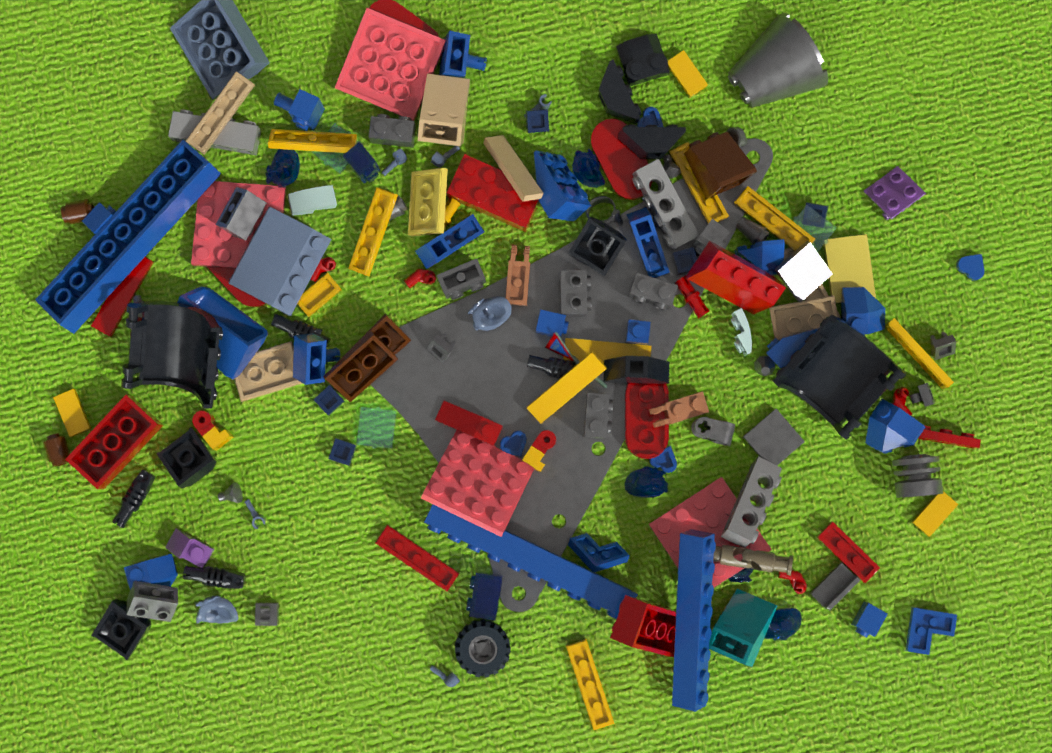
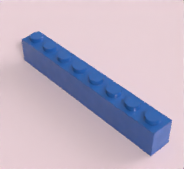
[672,529,716,712]

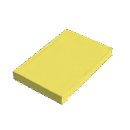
[408,168,448,236]
[823,234,876,304]

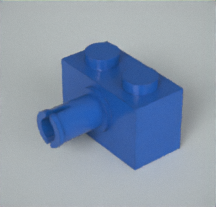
[439,31,487,78]
[274,89,325,131]
[293,333,340,385]

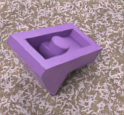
[165,528,214,568]

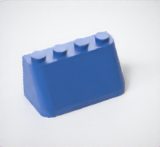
[177,287,268,380]

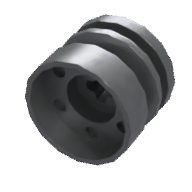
[892,454,943,498]

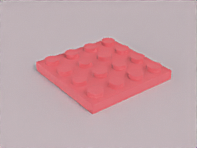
[335,8,446,121]
[191,181,286,268]
[421,430,535,537]
[649,477,772,588]

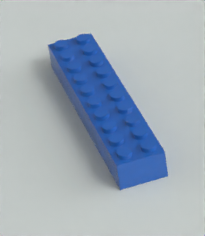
[35,140,221,334]
[424,504,638,619]

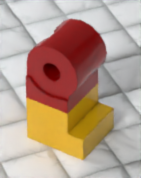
[192,410,234,451]
[522,430,556,473]

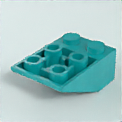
[709,589,777,667]

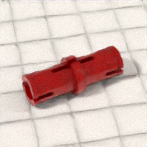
[675,275,710,319]

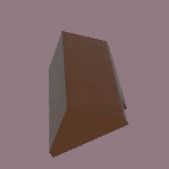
[323,314,411,402]

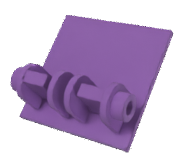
[864,166,926,220]

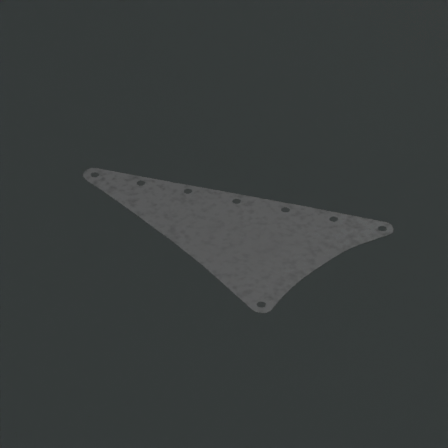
[370,139,773,612]

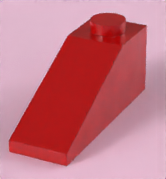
[435,401,503,446]

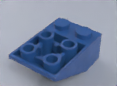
[534,150,591,222]

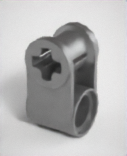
[691,417,735,446]

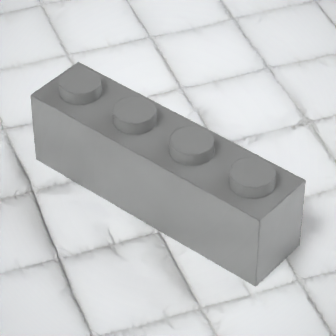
[168,110,261,156]

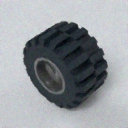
[455,619,511,678]

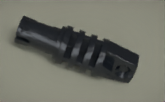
[271,314,331,347]
[527,355,576,378]
[112,470,156,528]
[183,566,245,589]

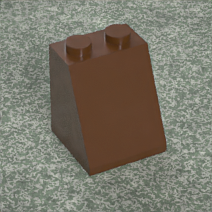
[684,132,757,200]

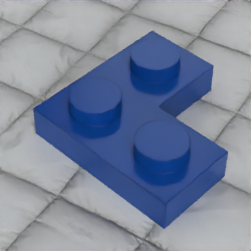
[568,533,630,573]
[905,607,957,655]

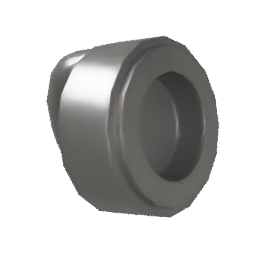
[726,127,748,148]

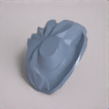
[468,296,512,331]
[196,595,239,624]

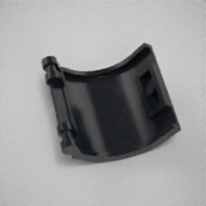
[121,301,223,409]
[773,315,906,440]

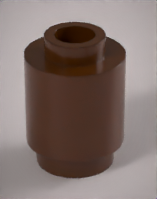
[61,199,95,224]
[43,433,70,467]

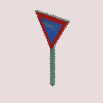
[545,332,607,388]

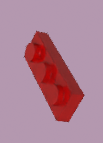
[918,425,981,449]
[817,521,880,583]

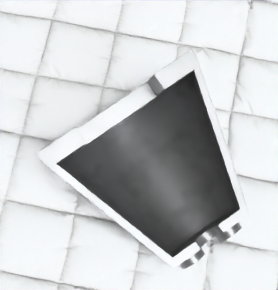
[728,13,828,108]

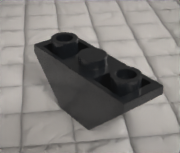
[598,59,641,124]
[618,125,686,159]
[603,356,670,384]

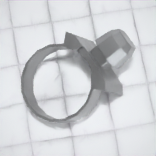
[586,196,623,234]

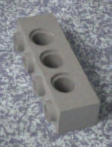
[632,159,700,250]
[721,456,782,548]

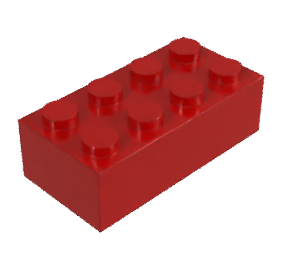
[447,154,539,232]
[65,395,164,489]
[610,595,676,658]

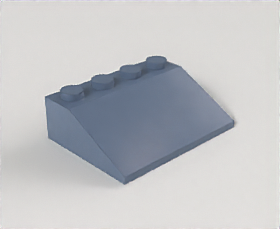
[170,0,270,100]
[228,207,332,316]

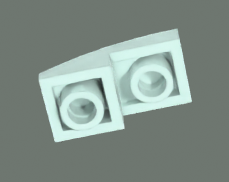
[288,185,337,215]
[731,308,752,356]

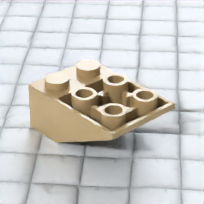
[417,74,470,146]

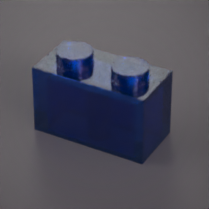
[343,142,380,184]
[466,571,503,621]

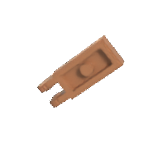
[506,245,530,306]
[649,391,709,428]

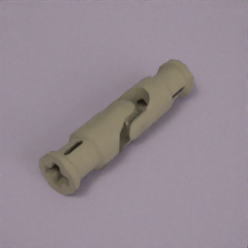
[713,545,793,576]

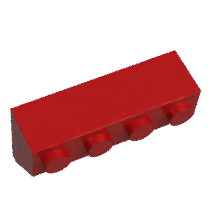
[686,241,786,315]

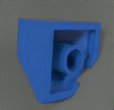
[735,239,785,276]
[841,287,885,335]
[865,399,925,454]
[124,554,178,590]

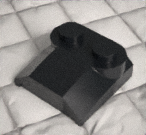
[616,34,670,87]
[568,217,627,276]
[157,427,217,489]
[91,599,151,660]

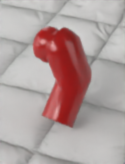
[310,257,336,282]
[403,269,436,289]
[892,387,913,416]
[778,570,807,594]

